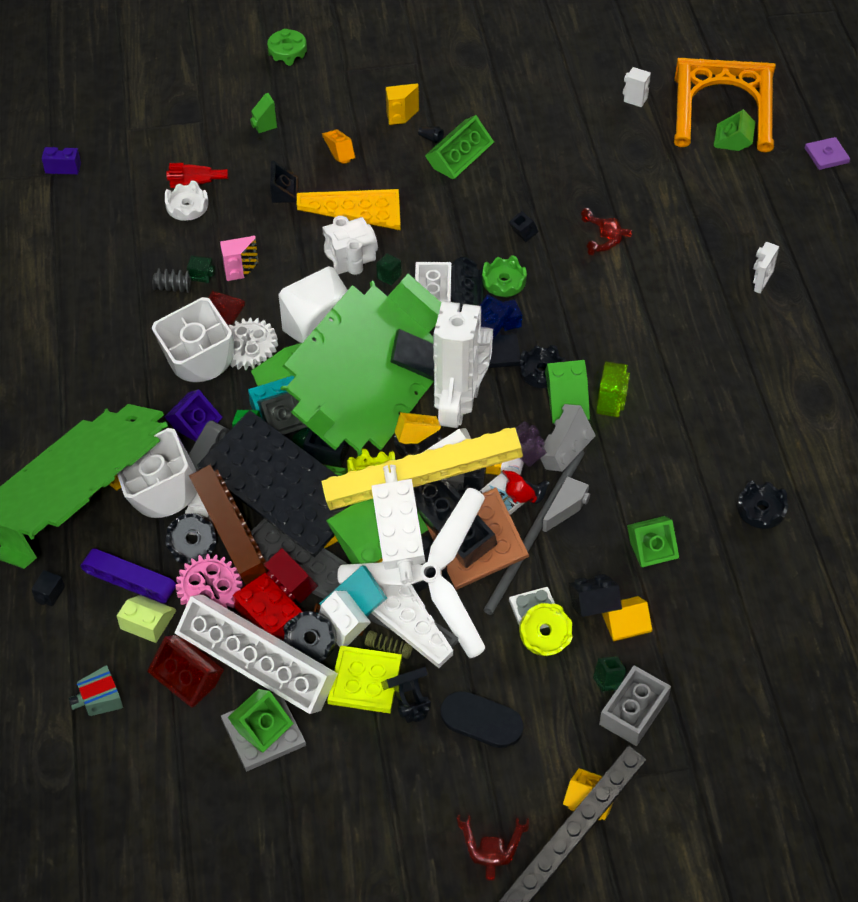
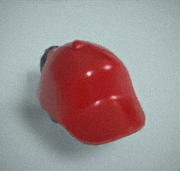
[502,470,550,504]

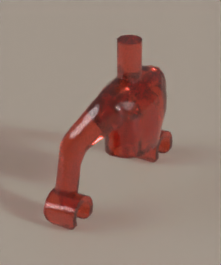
[581,208,632,255]
[457,815,529,880]

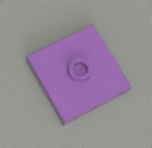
[805,137,850,170]

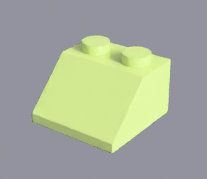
[117,595,176,643]

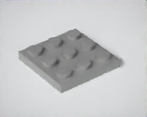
[221,693,306,772]

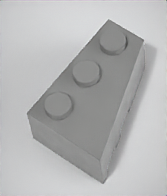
[538,404,596,472]

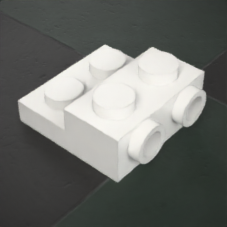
[753,242,779,294]

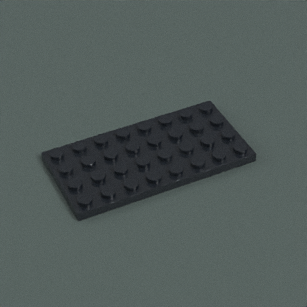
[197,410,353,557]

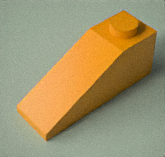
[322,129,355,163]

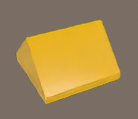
[602,596,652,641]

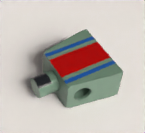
[68,666,123,716]

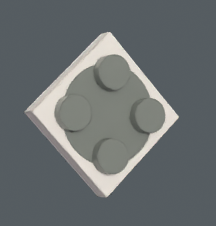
[509,587,555,629]

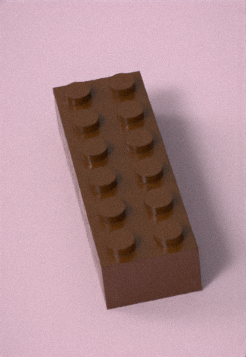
[189,465,267,585]

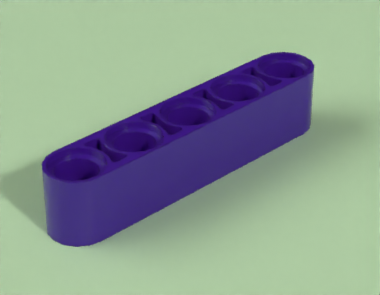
[81,549,176,603]

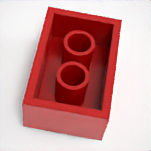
[232,573,303,641]

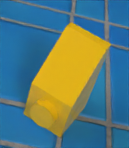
[395,412,441,444]

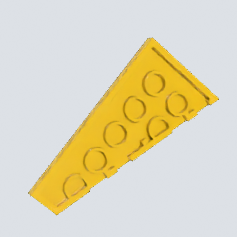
[297,189,401,230]

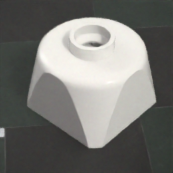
[279,266,348,343]
[152,297,234,382]
[116,428,197,518]

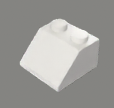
[319,591,371,647]

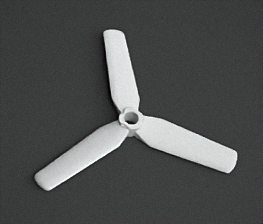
[337,488,485,658]

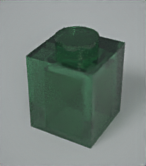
[376,253,402,285]
[187,256,215,283]
[593,656,626,691]

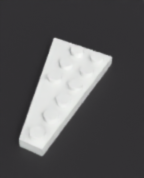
[371,561,453,668]

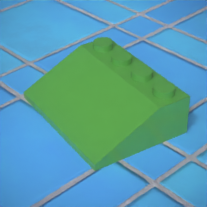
[326,499,429,564]

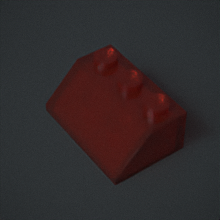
[147,635,224,708]

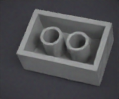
[599,665,671,746]

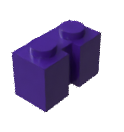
[42,147,81,175]

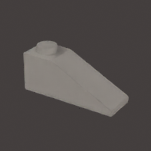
[542,476,590,532]

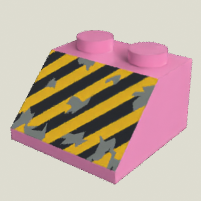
[220,236,258,281]

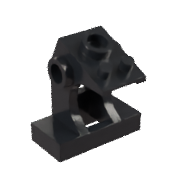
[381,667,431,723]

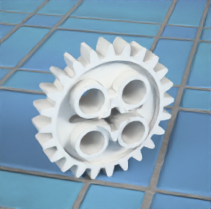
[229,318,278,370]

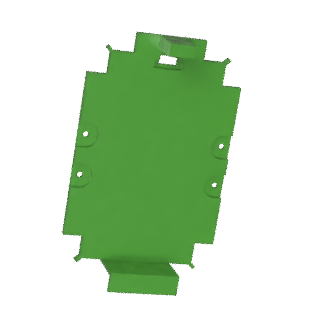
[281,274,442,456]
[0,404,168,569]

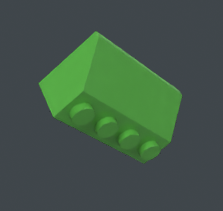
[425,115,494,179]

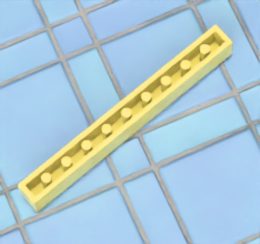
[321,427,523,510]

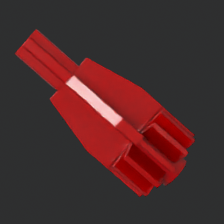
[166,163,228,188]

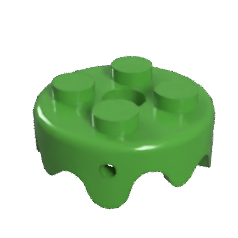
[267,29,307,66]
[482,256,527,297]

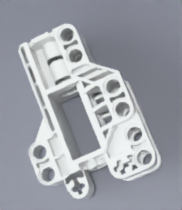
[433,301,493,428]

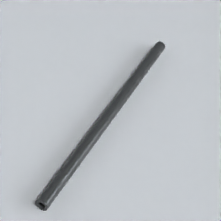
[483,450,585,615]

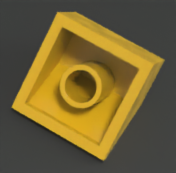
[386,83,419,125]
[563,768,613,820]

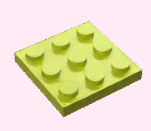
[327,645,402,714]

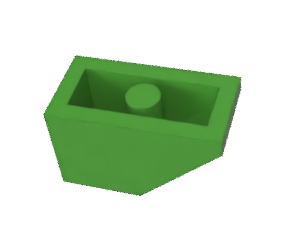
[250,93,277,133]

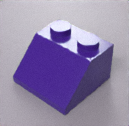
[165,389,223,442]

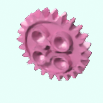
[176,554,242,609]

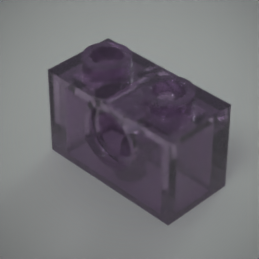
[516,421,547,467]

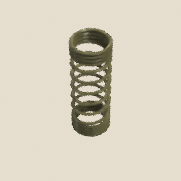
[365,630,413,659]

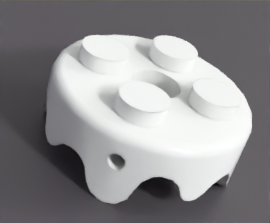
[165,181,208,221]

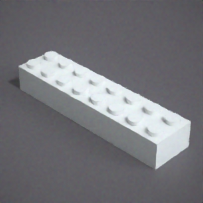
[175,595,338,714]

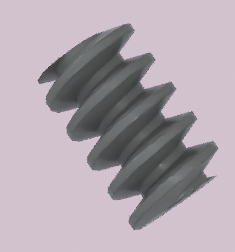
[152,268,191,293]

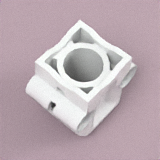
[322,216,378,275]

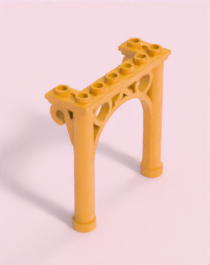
[674,58,776,152]

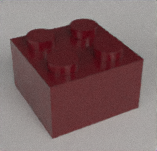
[264,548,318,603]

